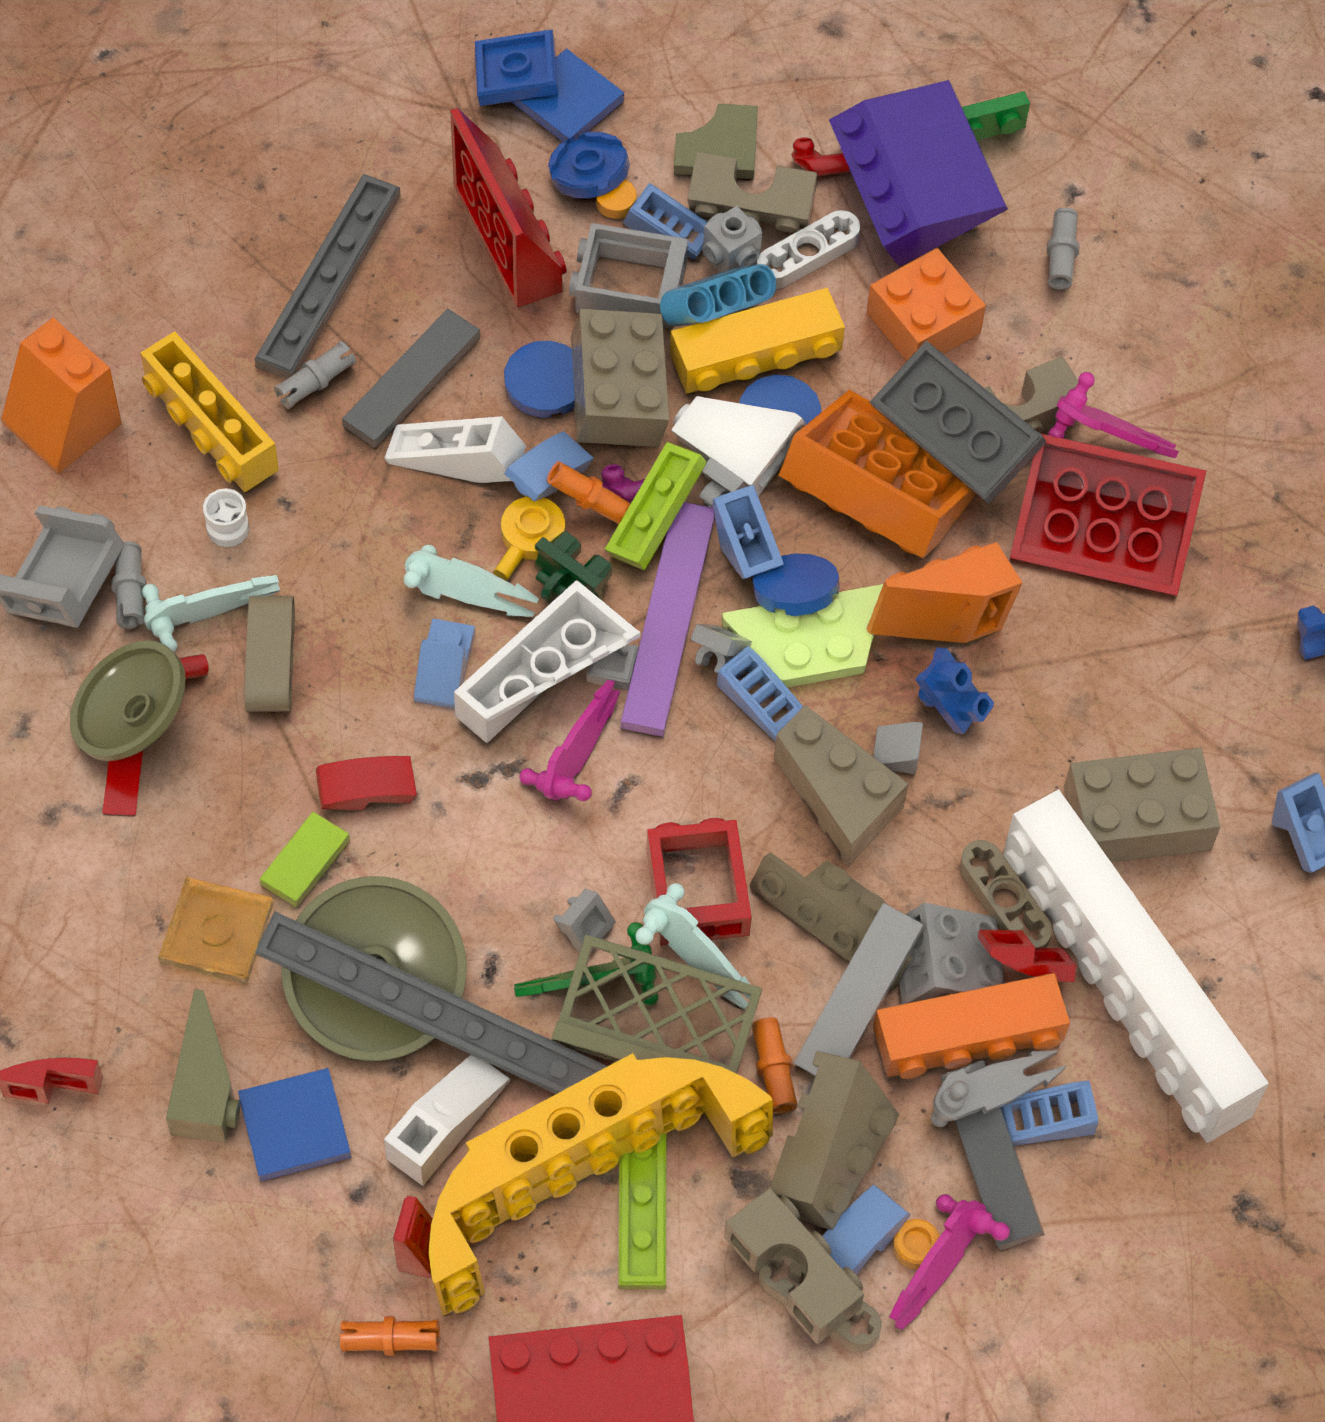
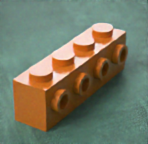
[873,973,1070,1079]

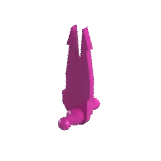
[1048,372,1179,459]
[519,680,620,801]
[889,1194,1010,1330]

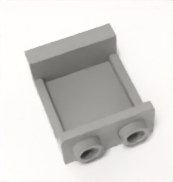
[0,506,125,628]

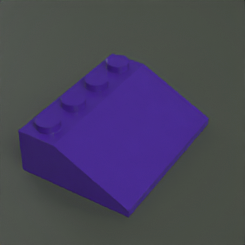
[829,80,1008,267]

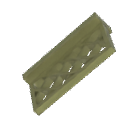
[551,935,762,1074]

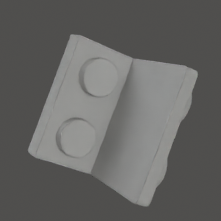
[899,902,1005,1004]

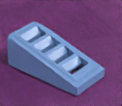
[622,183,707,260]
[717,646,803,742]
[1001,1080,1098,1146]

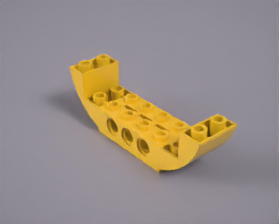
[429,1053,773,1316]

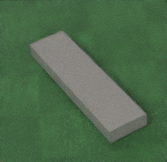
[794,903,924,1076]

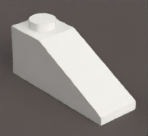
[385,416,526,483]

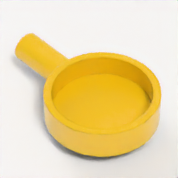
[493,497,565,581]

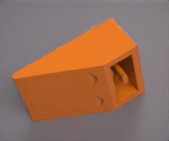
[866,542,1022,643]

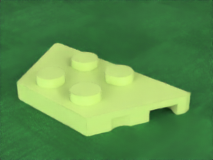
[721,584,883,687]

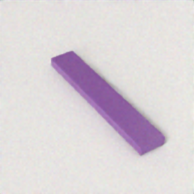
[621,502,715,737]

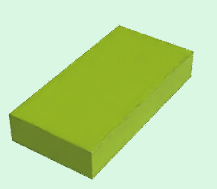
[260,811,350,908]

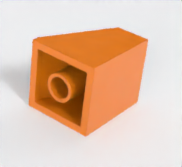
[1,317,122,474]

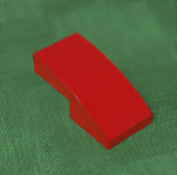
[316,756,417,810]
[978,929,1077,982]
[0,1058,103,1104]

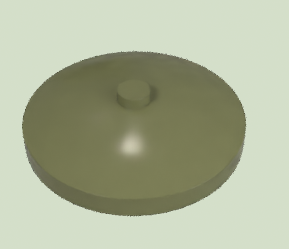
[281,876,467,1062]

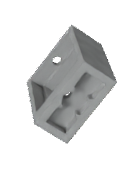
[569,223,688,329]

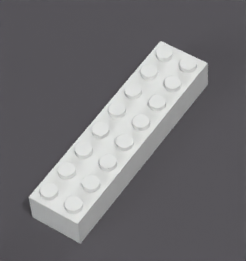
[1003,790,1269,1143]

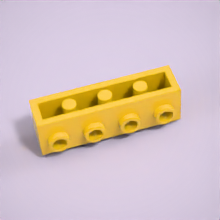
[670,287,845,394]
[140,331,279,493]

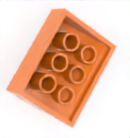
[778,389,976,558]

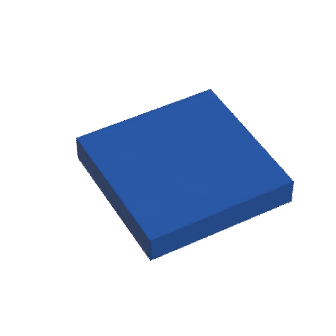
[475,29,559,106]
[512,48,624,143]
[238,1068,351,1182]

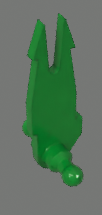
[514,922,659,1006]

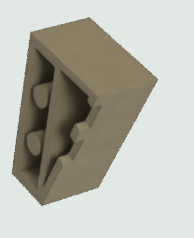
[770,1051,899,1230]

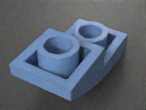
[504,431,594,502]
[822,1184,911,1275]

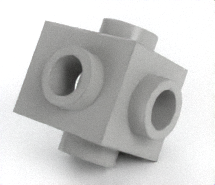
[702,206,763,273]

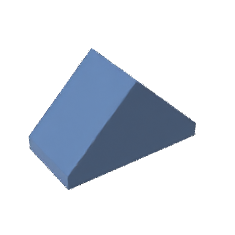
[712,485,784,580]

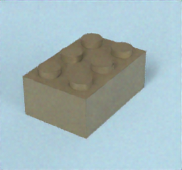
[571,309,669,447]
[1064,748,1220,862]

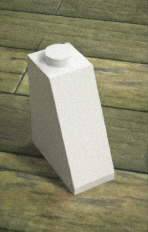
[671,396,806,496]

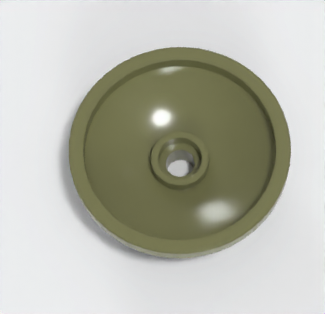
[70,641,185,761]

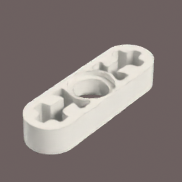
[757,210,860,290]

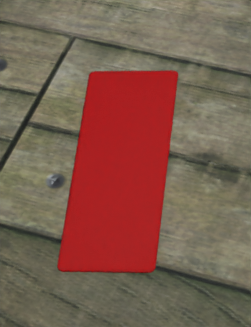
[102,751,143,816]

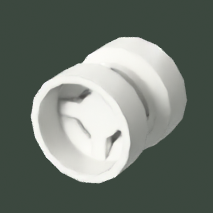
[203,488,249,547]

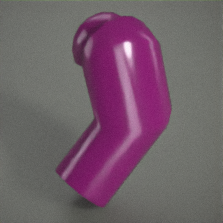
[601,464,645,503]

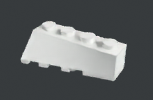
[454,580,641,743]

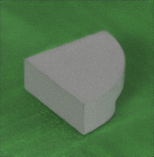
[587,645,639,690]

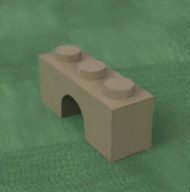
[688,152,817,233]
[985,356,1087,434]
[724,1187,864,1345]

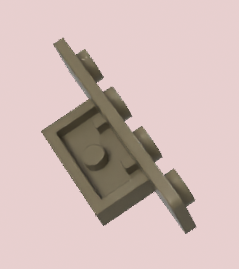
[750,853,912,991]

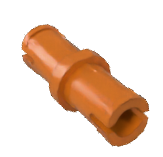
[547,461,631,524]
[752,1017,798,1114]
[340,1316,440,1356]

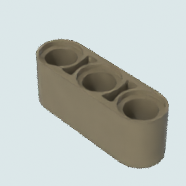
[244,596,295,712]

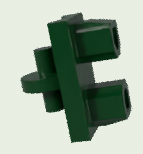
[535,531,612,604]

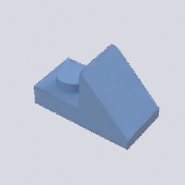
[414,618,475,709]
[1272,772,1325,873]

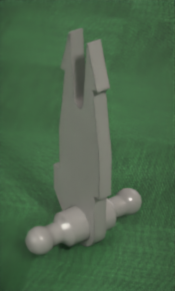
[931,1050,1067,1127]

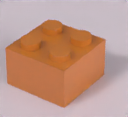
[866,248,986,362]

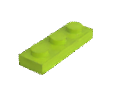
[604,442,707,570]

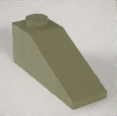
[166,989,241,1143]

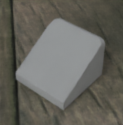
[873,722,923,774]

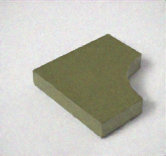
[674,103,758,179]

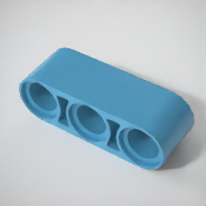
[660,264,776,326]

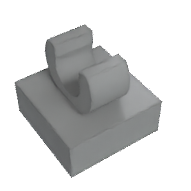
[699,457,748,508]
[691,624,752,673]
[553,888,616,952]

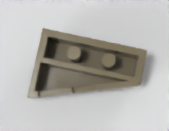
[774,705,908,867]

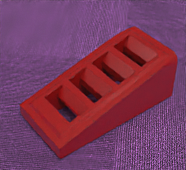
[393,1195,433,1278]

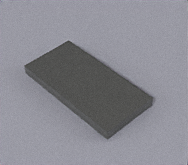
[869,341,1047,505]

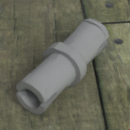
[1047,208,1080,290]
[274,341,356,409]
[111,541,146,629]

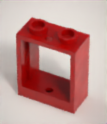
[646,818,752,946]

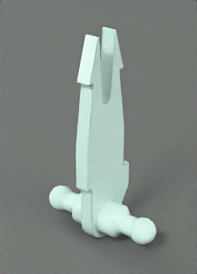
[404,545,539,617]
[142,575,280,652]
[635,883,750,1010]

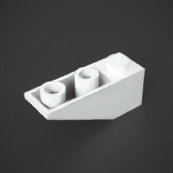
[384,1055,510,1186]

